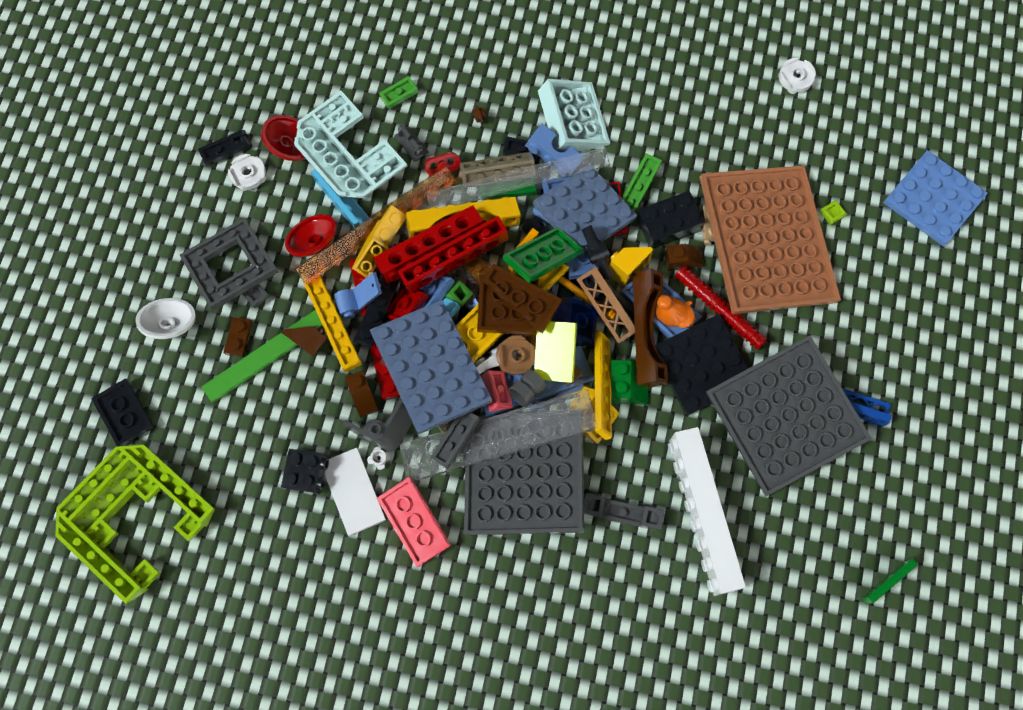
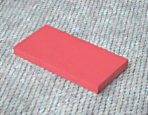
[377,477,452,567]

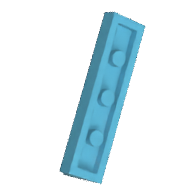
[311,169,372,233]

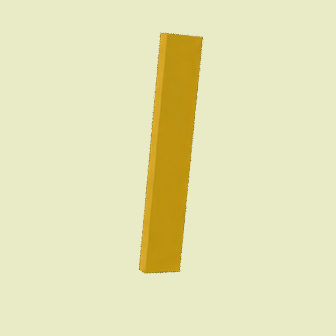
[303,273,362,372]
[594,331,612,440]

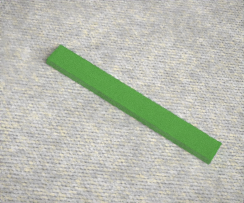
[201,310,324,403]

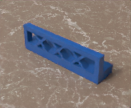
[842,388,892,427]

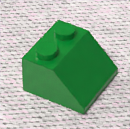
[611,360,648,405]

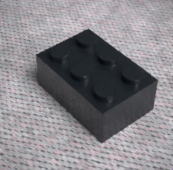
[636,191,705,249]

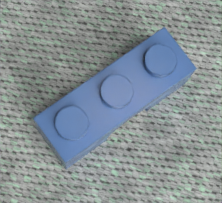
[525,123,585,177]

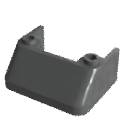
[342,358,412,452]

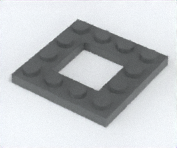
[180,218,278,311]

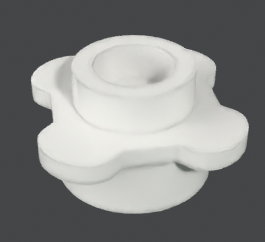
[367,447,391,470]

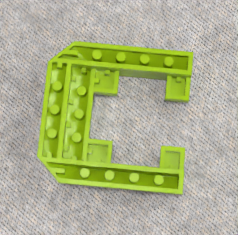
[55,445,215,604]

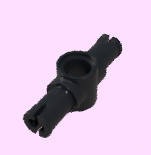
[581,225,615,281]

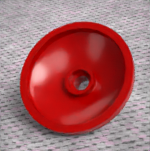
[261,115,306,161]
[285,214,337,257]

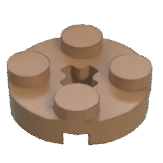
[496,335,535,375]

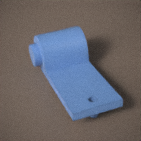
[334,272,382,320]

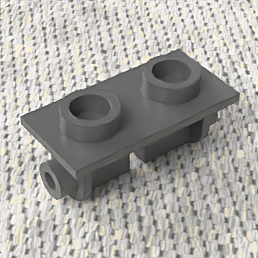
[394,125,429,162]

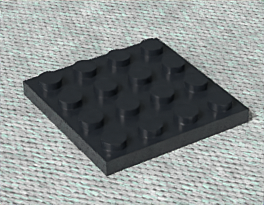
[655,314,748,416]

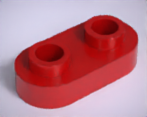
[424,152,461,176]

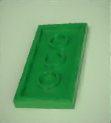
[503,227,584,283]

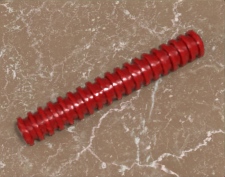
[675,266,767,350]

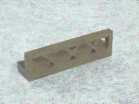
[459,152,536,188]

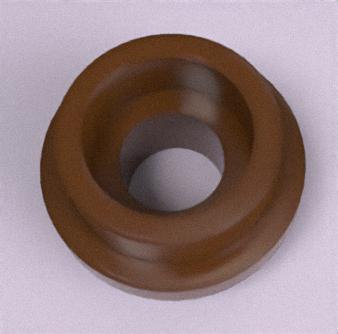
[472,105,487,123]

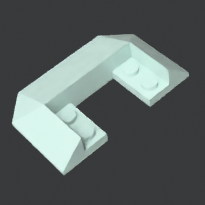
[294,91,407,198]

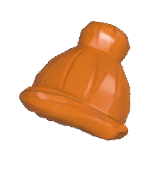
[655,295,696,328]

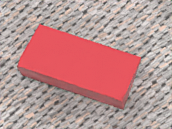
[481,370,513,412]

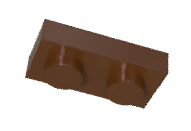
[223,317,253,358]

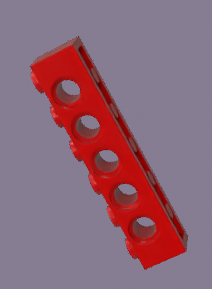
[373,205,484,283]
[397,216,509,294]

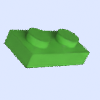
[379,76,419,109]

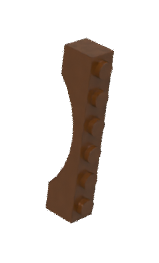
[633,268,668,388]

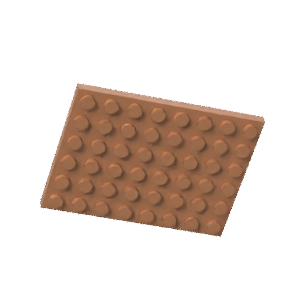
[699,165,841,314]

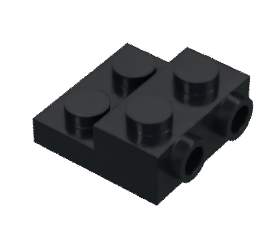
[281,449,329,494]

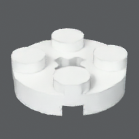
[778,58,816,94]
[228,154,266,191]

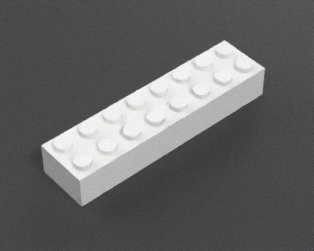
[668,427,746,596]

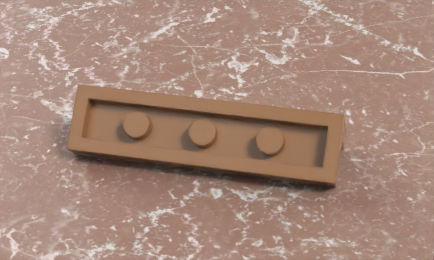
[576,266,635,343]

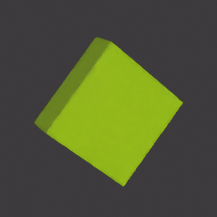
[819,200,847,226]

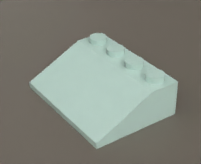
[538,79,610,152]

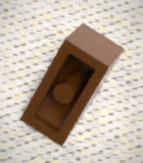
[664,243,704,271]
[281,325,327,356]
[345,370,379,418]

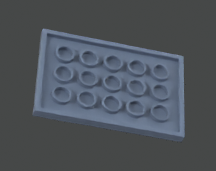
[370,300,492,435]

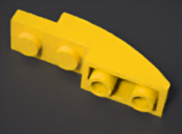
[352,205,406,278]

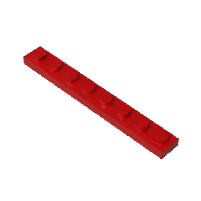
[349,259,400,401]

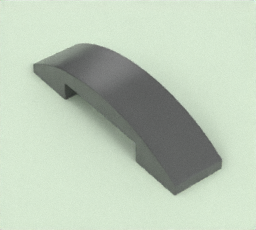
[584,493,665,530]

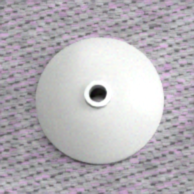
[136,298,196,339]

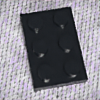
[91,378,154,447]

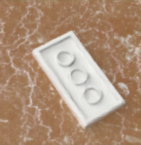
[324,448,386,536]

